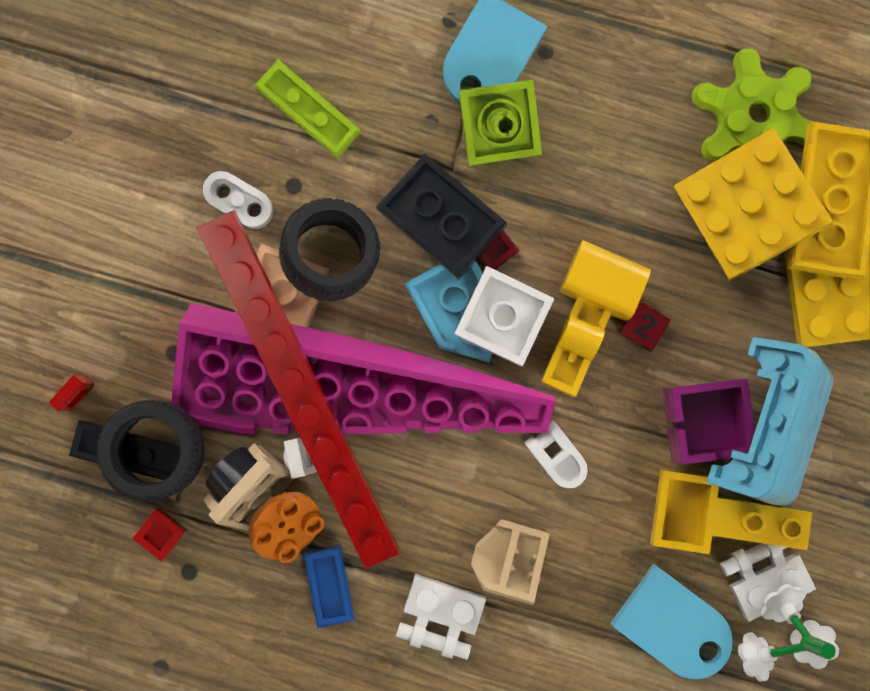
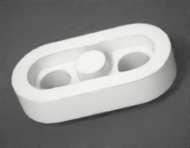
[203,171,274,229]

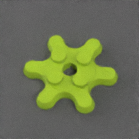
[691,48,813,163]

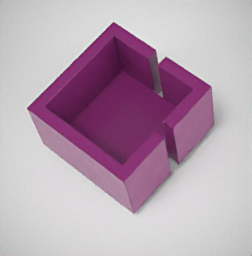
[662,379,755,464]

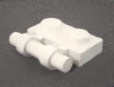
[720,543,816,622]
[396,574,486,660]

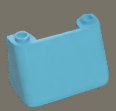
[707,337,833,507]

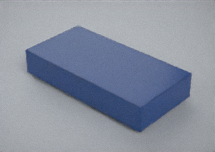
[304,545,355,628]

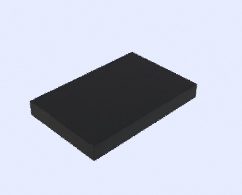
[376,154,507,280]

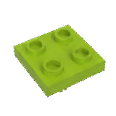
[458,79,542,166]

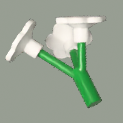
[738,584,839,682]

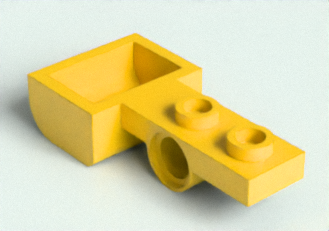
[540,240,651,398]
[650,469,812,555]

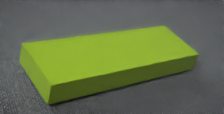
[254,59,361,160]

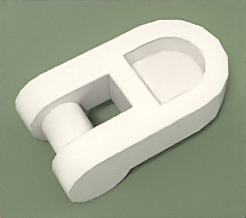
[523,420,588,488]

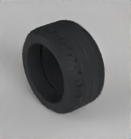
[279,198,380,301]
[97,400,204,502]

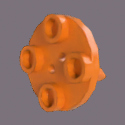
[248,490,324,563]

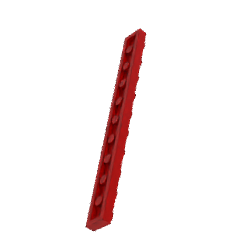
[196,210,399,569]

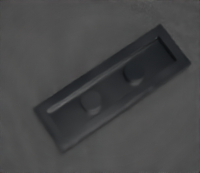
[69,420,181,480]

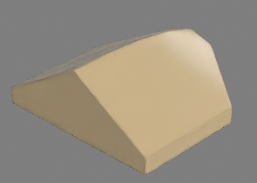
[471,519,550,605]

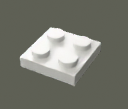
[454,266,554,367]

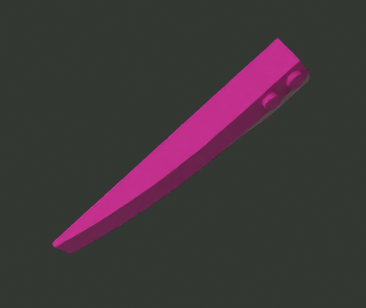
[171,303,556,434]

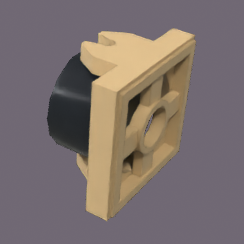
[203,443,295,530]

